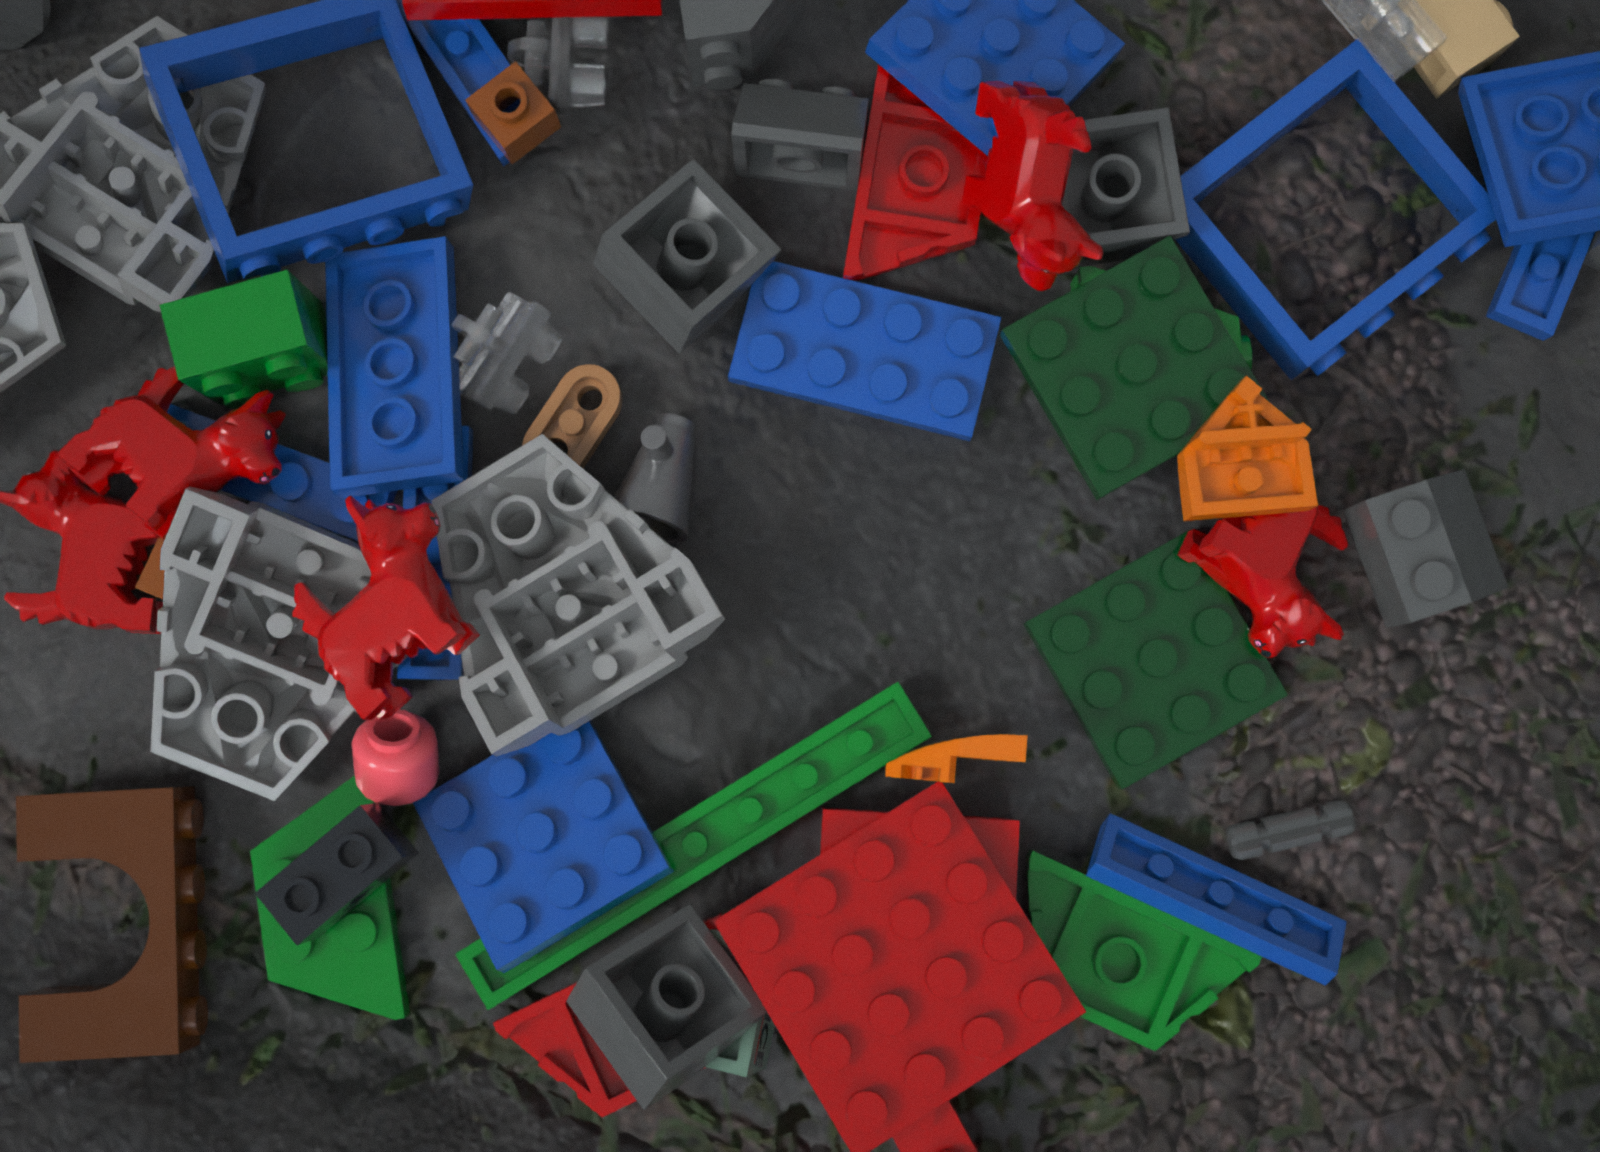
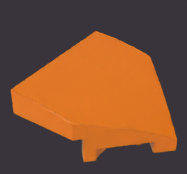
[1177,376,1318,521]
[885,734,1028,783]

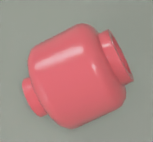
[351,709,440,806]

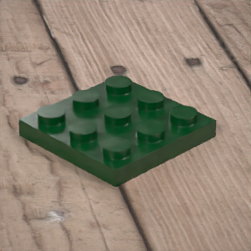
[1000,236,1270,501]
[1023,529,1288,790]

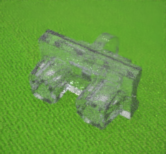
[1321,0,1447,82]
[507,17,609,119]
[451,292,562,414]

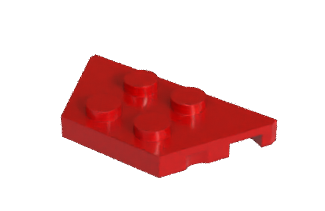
[843,64,988,281]
[493,912,723,1118]

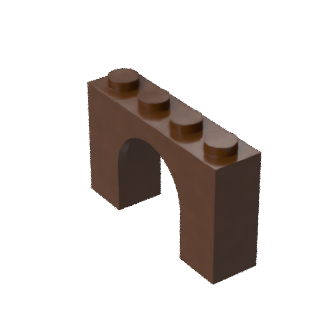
[16,786,208,1063]

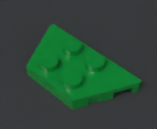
[250,775,410,1020]
[1026,850,1262,1051]

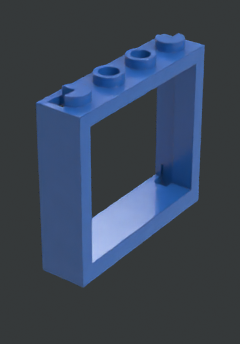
[139,0,473,283]
[1176,39,1496,380]

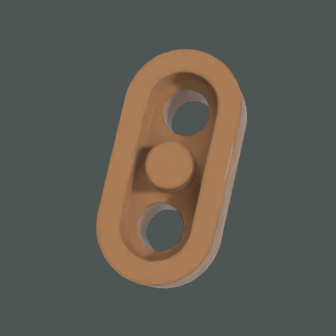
[522,364,623,469]

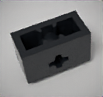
[255,803,419,946]

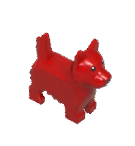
[962,81,1103,291]
[56,366,286,542]
[0,450,163,634]
[292,495,480,720]
[1177,505,1349,658]

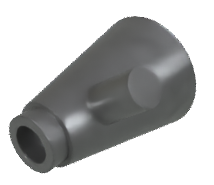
[614,413,695,543]

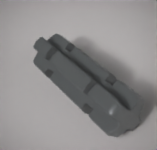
[1226,800,1355,860]

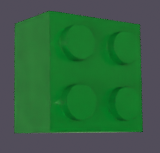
[159,269,328,409]

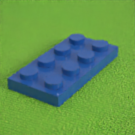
[325,236,464,499]
[728,261,1002,441]

